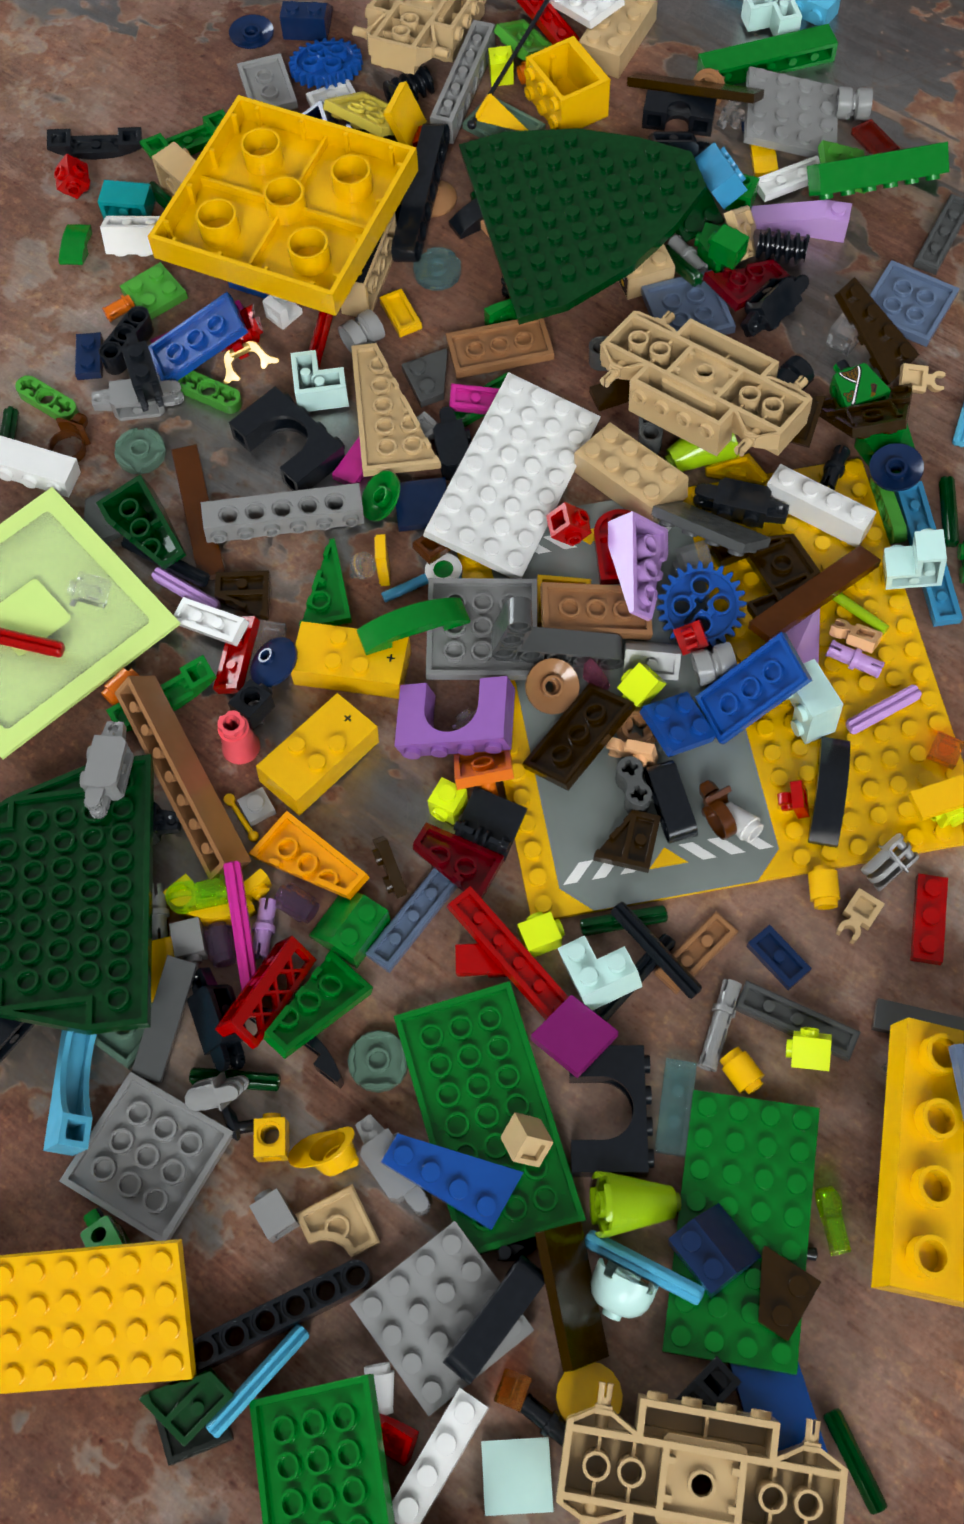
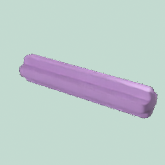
[151,567,221,610]
[845,685,922,734]

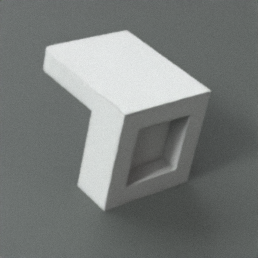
[262,295,303,330]

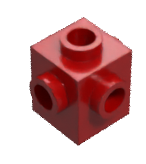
[54,154,91,199]
[546,502,592,546]

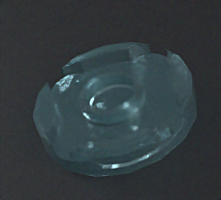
[413,247,461,291]

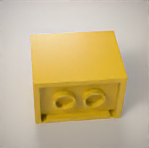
[524,36,610,129]

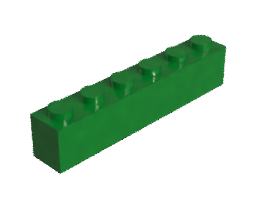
[696,24,838,85]
[807,142,950,200]

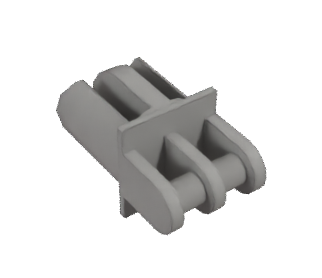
[860,833,920,892]
[185,1071,249,1111]

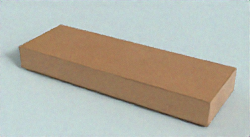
[655,911,738,995]

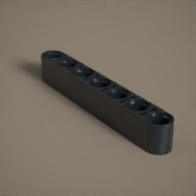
[391,123,450,262]
[166,1260,373,1383]

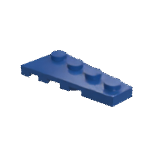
[380,1133,524,1230]

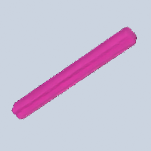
[223,861,257,991]

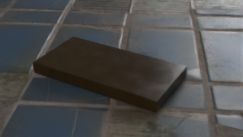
[522,683,636,791]
[535,1221,609,1372]

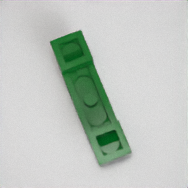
[140,109,226,159]
[357,598,470,655]
[106,655,217,732]

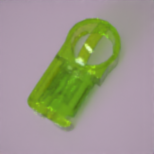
[165,874,228,914]
[815,1185,851,1257]

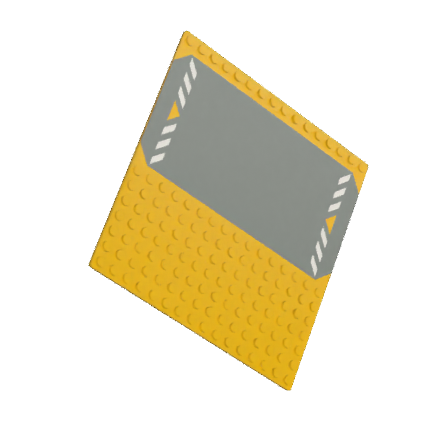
[457,459,964,920]

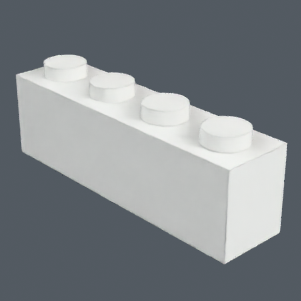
[100,216,160,257]
[0,436,81,497]
[767,464,876,548]
[392,1388,489,1524]

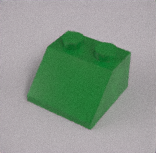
[309,893,391,969]

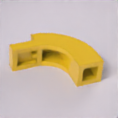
[163,868,272,927]

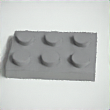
[237,53,298,110]

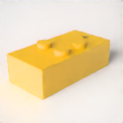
[291,621,411,699]
[256,693,379,816]

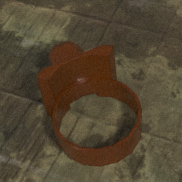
[48,413,91,462]
[699,780,737,840]

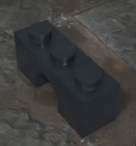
[642,90,717,137]

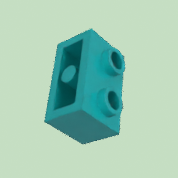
[97,180,156,219]

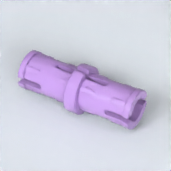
[825,640,885,679]
[252,898,278,960]

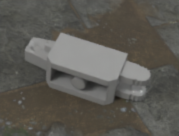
[91,376,185,421]
[80,721,134,819]
[355,1114,431,1217]

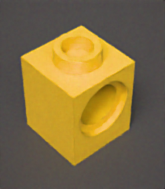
[254,1113,290,1162]

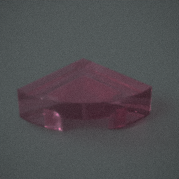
[583,658,610,690]

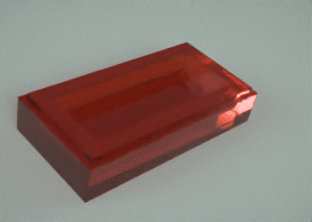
[851,119,900,155]

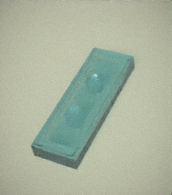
[654,1058,697,1158]

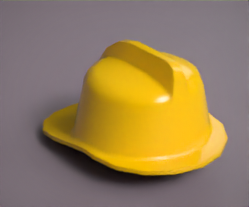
[288,1126,359,1177]

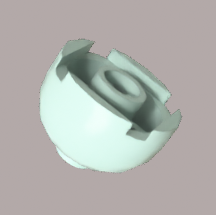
[591,1258,659,1321]

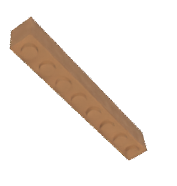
[115,675,251,881]

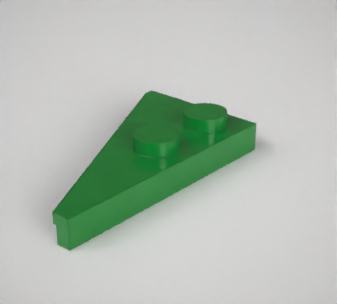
[299,538,352,627]

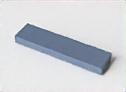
[365,868,458,973]

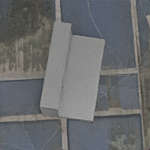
[623,640,681,681]

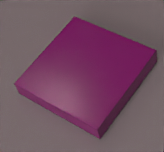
[531,994,619,1079]

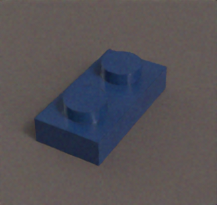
[75,332,103,380]
[746,924,812,991]

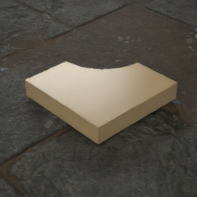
[724,205,756,261]
[295,1184,381,1259]

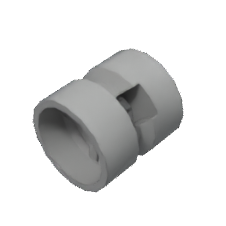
[836,87,873,121]
[338,309,385,353]
[690,642,737,686]

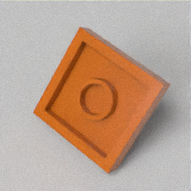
[454,750,514,796]

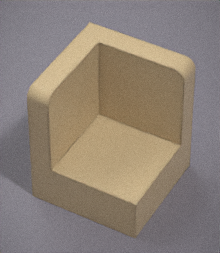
[501,1112,554,1167]

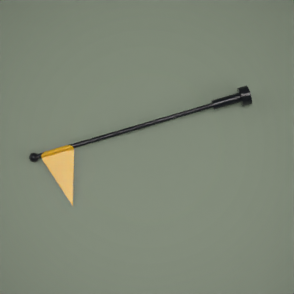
[467,0,550,131]

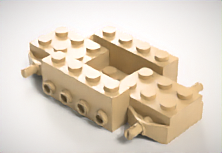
[352,0,487,74]
[600,311,813,457]
[556,1381,848,1524]

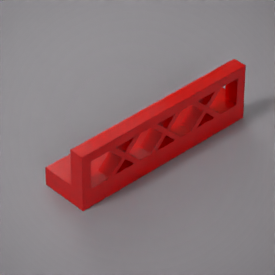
[215,935,317,1049]

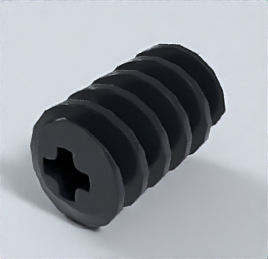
[383,66,435,103]
[756,228,810,265]

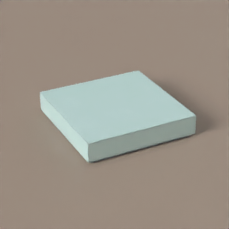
[481,1437,554,1516]

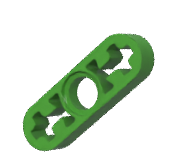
[178,371,242,414]
[15,376,79,421]
[870,478,907,544]

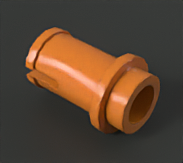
[102,294,135,323]

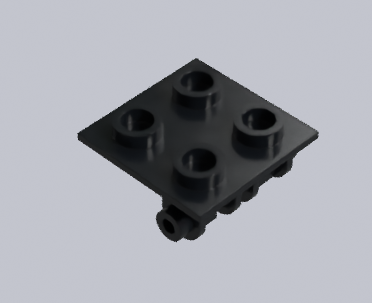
[453,786,528,862]

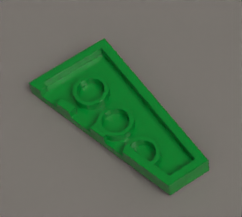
[263,950,373,1059]

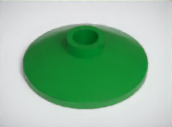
[362,471,400,521]

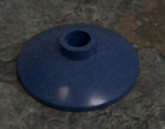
[229,14,274,49]
[869,443,924,492]
[250,637,298,687]

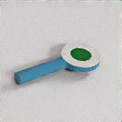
[381,553,463,603]

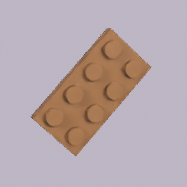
[446,318,554,379]
[540,582,653,640]

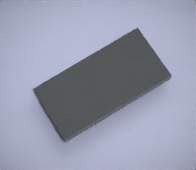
[651,501,771,557]

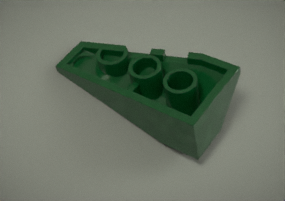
[96,474,186,569]

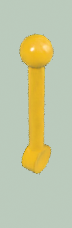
[223,793,259,842]

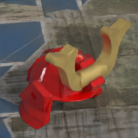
[221,304,280,385]

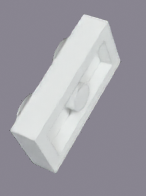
[306,79,356,107]

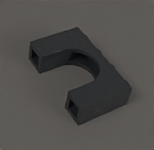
[229,387,345,491]
[569,1045,654,1177]

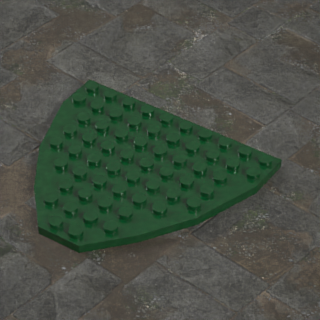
[459,128,706,325]
[0,754,154,1035]

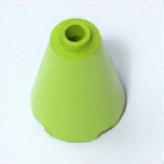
[664,433,739,472]
[589,1171,681,1238]

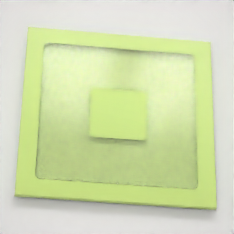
[0,487,181,759]

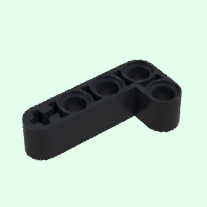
[442,1254,545,1385]

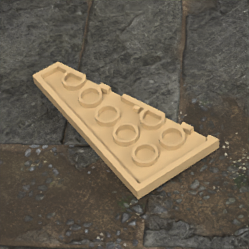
[351,343,441,477]

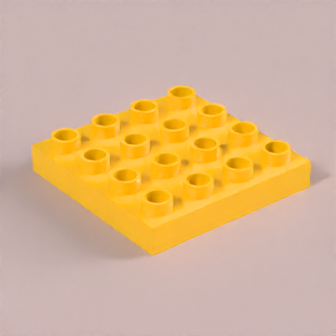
[147,95,419,316]
[871,1017,964,1308]

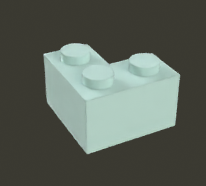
[741,0,802,36]
[290,350,349,412]
[882,528,947,590]
[786,659,843,745]
[557,935,643,1011]

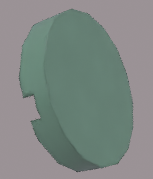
[114,427,166,474]
[347,1030,408,1093]

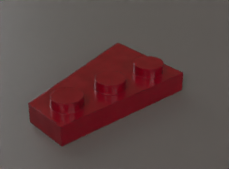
[703,260,790,312]
[413,822,504,899]

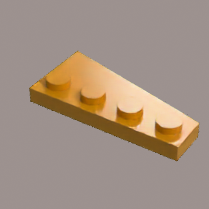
[248,811,370,900]

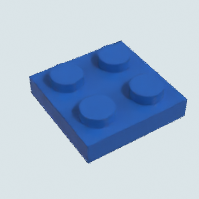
[639,691,717,757]

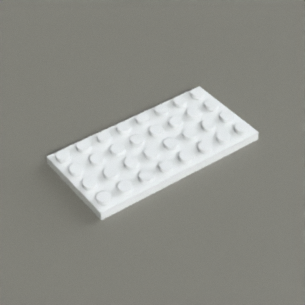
[423,372,601,579]

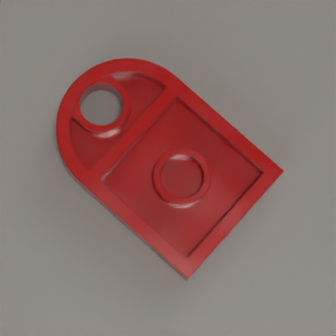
[594,509,631,585]

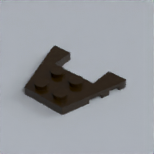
[819,383,913,439]
[709,533,820,619]

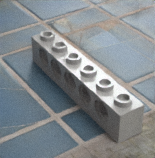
[430,19,496,144]
[201,483,364,543]

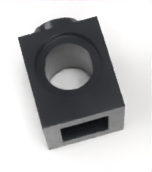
[228,679,275,730]

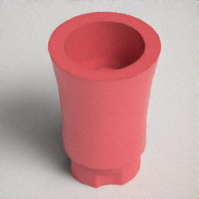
[218,710,260,765]

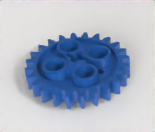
[288,37,363,89]
[656,561,747,649]

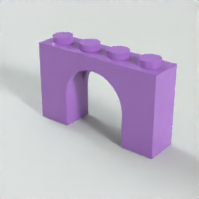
[394,676,515,759]

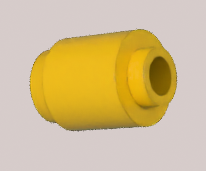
[808,865,840,910]
[719,1046,765,1095]

